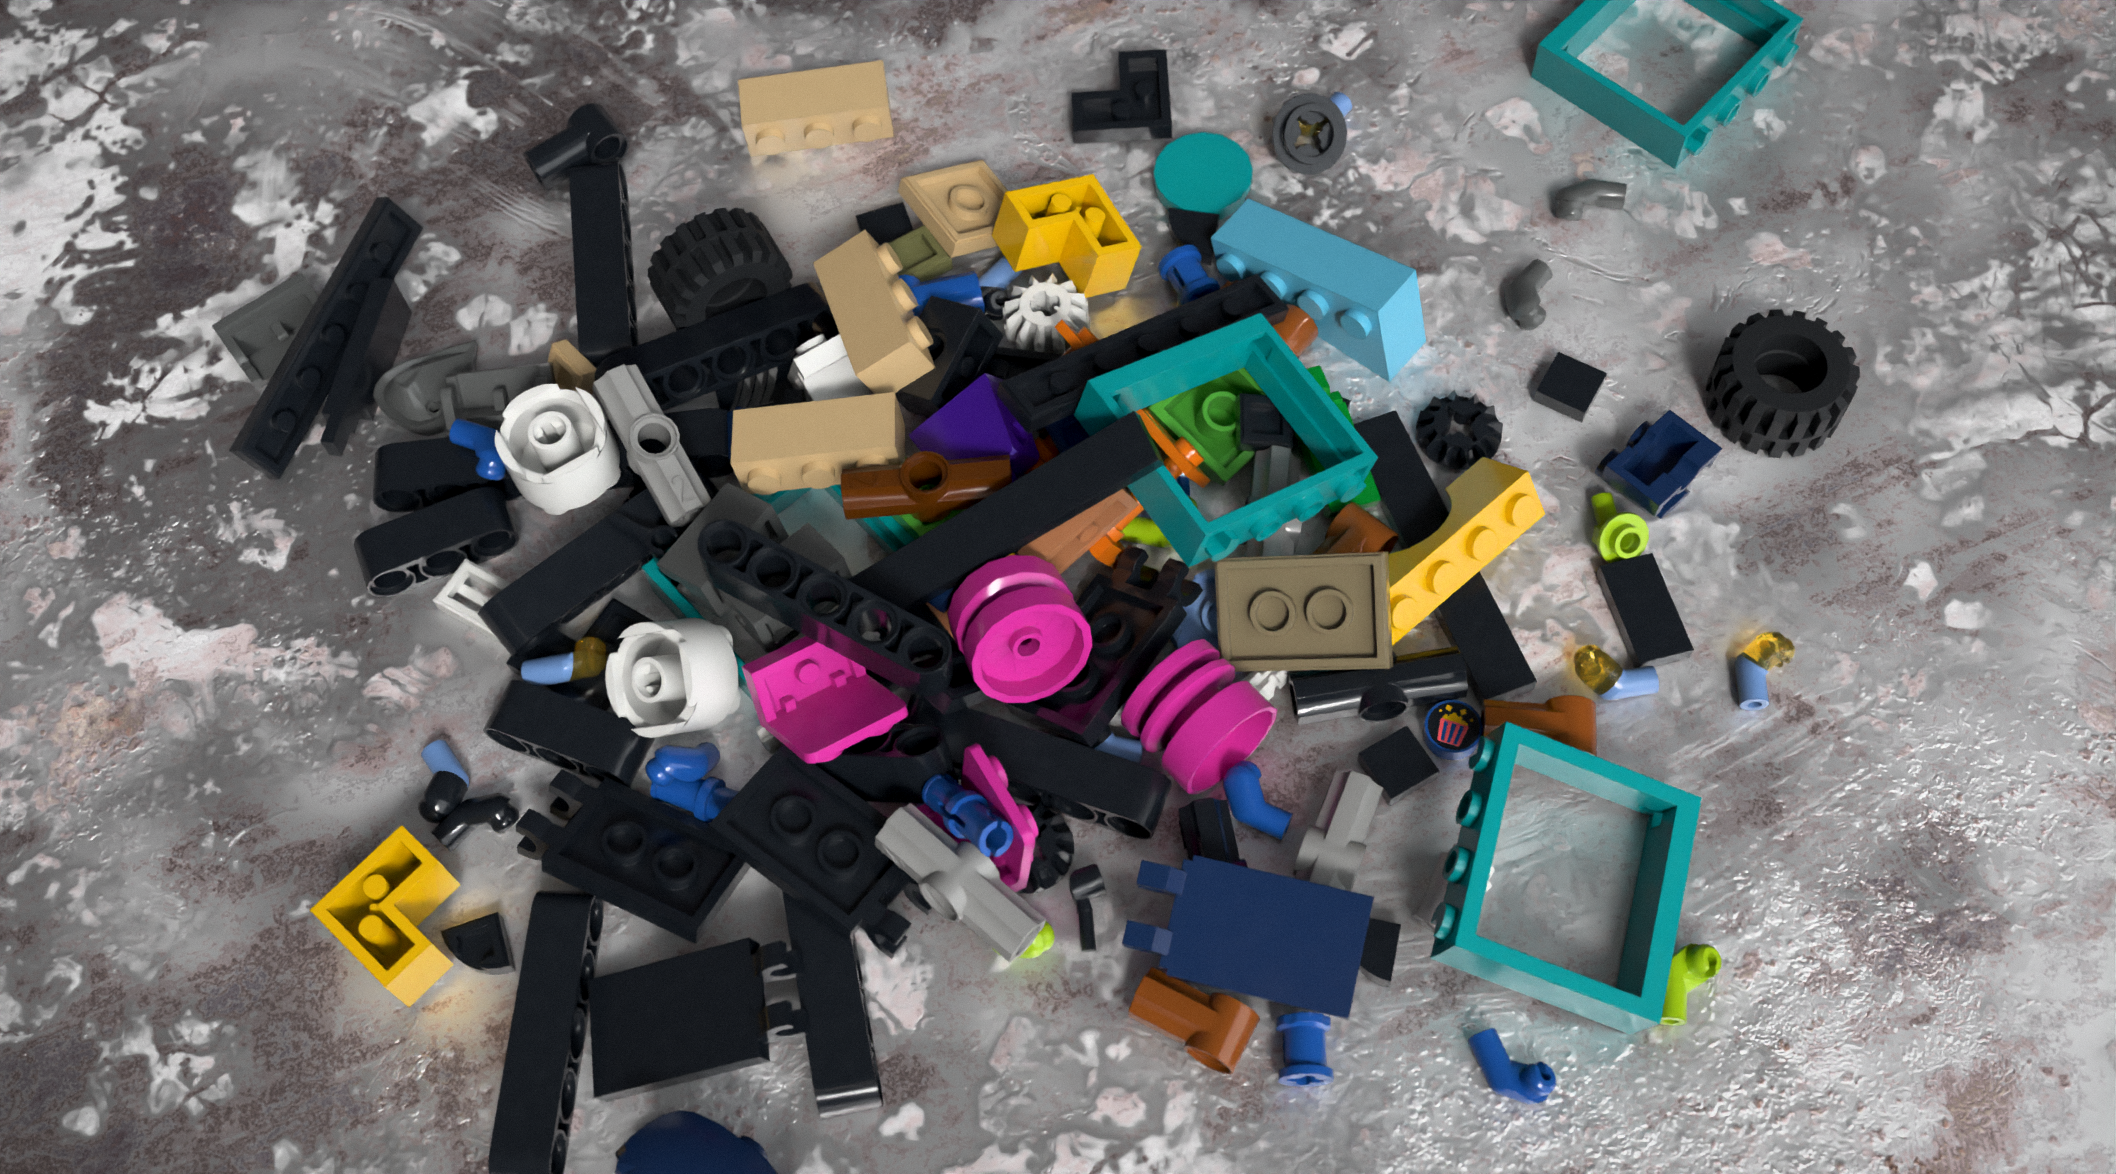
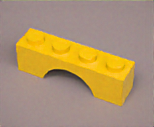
[1388,457,1545,646]

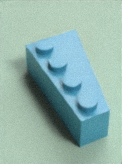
[1211,198,1426,383]

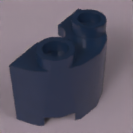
[1595,410,1723,519]

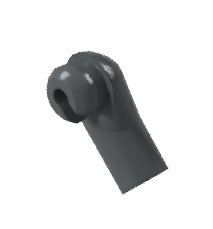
[1555,179,1627,221]
[1504,259,1552,330]

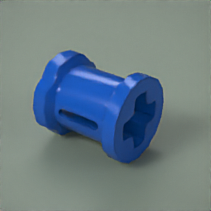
[1157,245,1220,307]
[1276,1012,1334,1087]

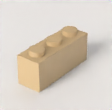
[738,60,894,157]
[813,230,936,394]
[731,392,905,495]

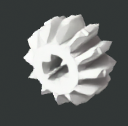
[1003,273,1090,354]

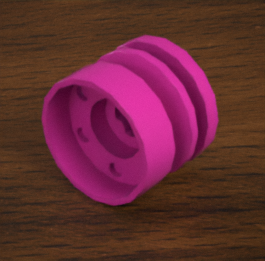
[1121,639,1277,795]

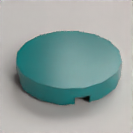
[1153,132,1253,220]

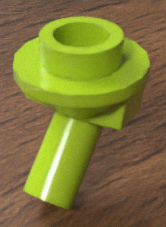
[1590,492,1649,563]

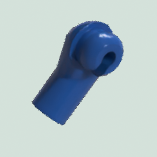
[449,418,506,481]
[645,742,720,787]
[1223,761,1293,840]
[1468,1028,1556,1104]

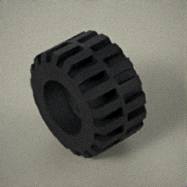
[648,208,793,331]
[1705,309,1860,458]

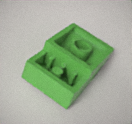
[1146,368,1266,486]

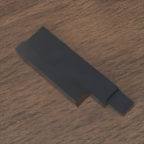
[320,277,412,456]

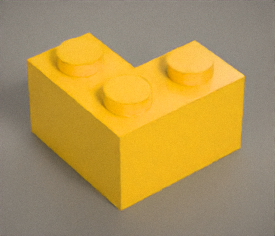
[992,174,1142,298]
[310,825,460,1007]

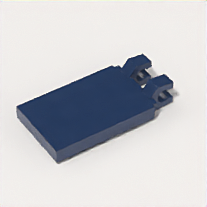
[1122,855,1374,1020]

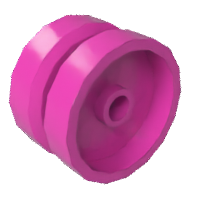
[948,555,1093,703]

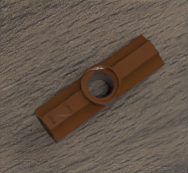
[841,451,1013,523]

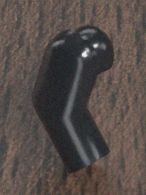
[431,793,519,852]

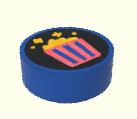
[1423,700,1483,760]

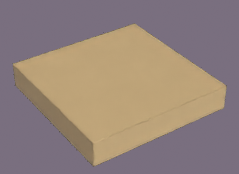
[898,160,1008,258]

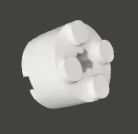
[495,384,621,515]
[605,618,741,738]

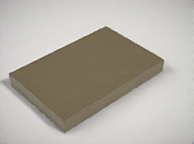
[1215,551,1393,672]

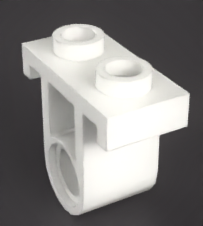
[787,334,871,402]

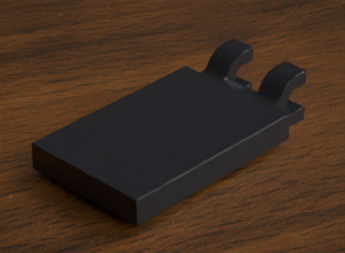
[1003,545,1203,747]
[708,744,933,959]
[516,769,751,944]
[588,937,810,1102]

